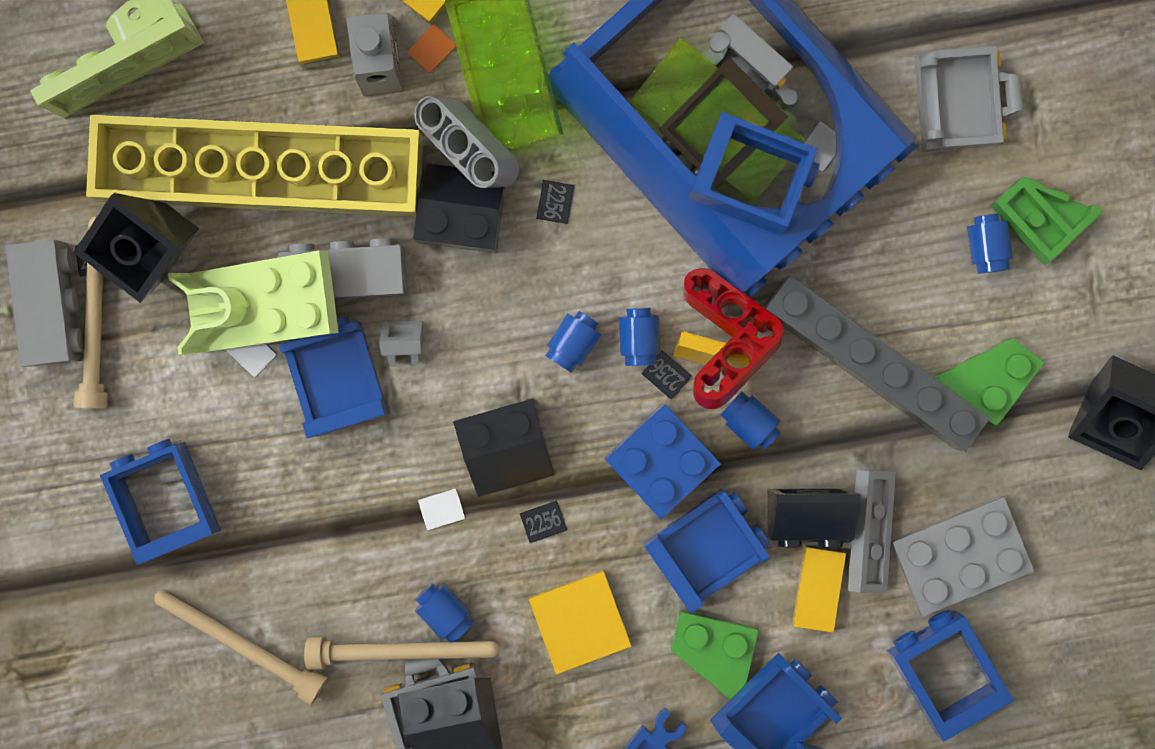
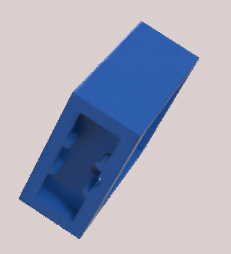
[688,112,820,235]
[100,439,221,565]
[887,610,1014,742]

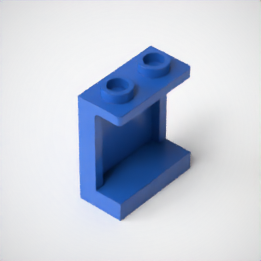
[278,317,389,438]
[643,488,771,614]
[710,653,842,749]

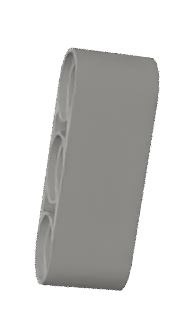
[414,96,519,188]

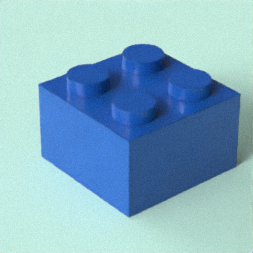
[605,403,721,519]

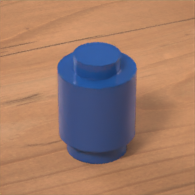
[967,214,1013,274]
[619,308,661,366]
[545,311,601,373]
[720,391,781,450]
[415,583,474,642]

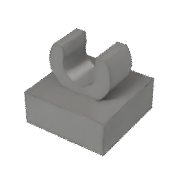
[379,320,424,367]

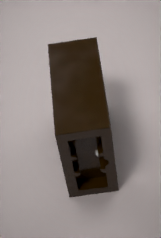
[659,57,788,188]

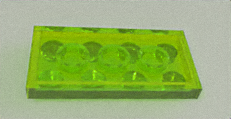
[445,0,563,151]
[630,37,806,203]

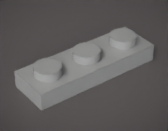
[848,470,896,593]

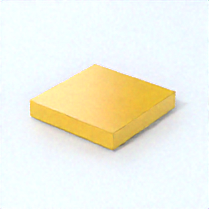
[528,570,632,674]

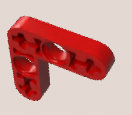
[683,268,784,409]

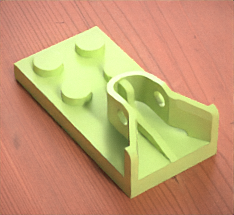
[30,0,204,118]
[168,251,339,355]

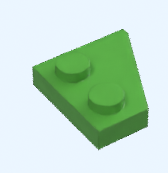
[990,176,1103,265]
[933,338,1045,427]
[671,610,759,699]

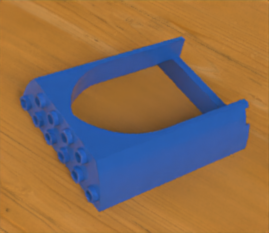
[545,0,918,297]

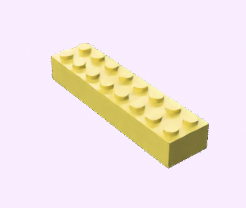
[86,115,424,217]

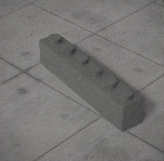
[763,276,990,452]

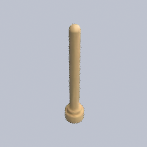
[74,216,108,409]
[154,590,328,706]
[304,637,499,670]

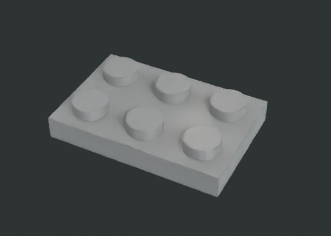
[891,496,1034,617]

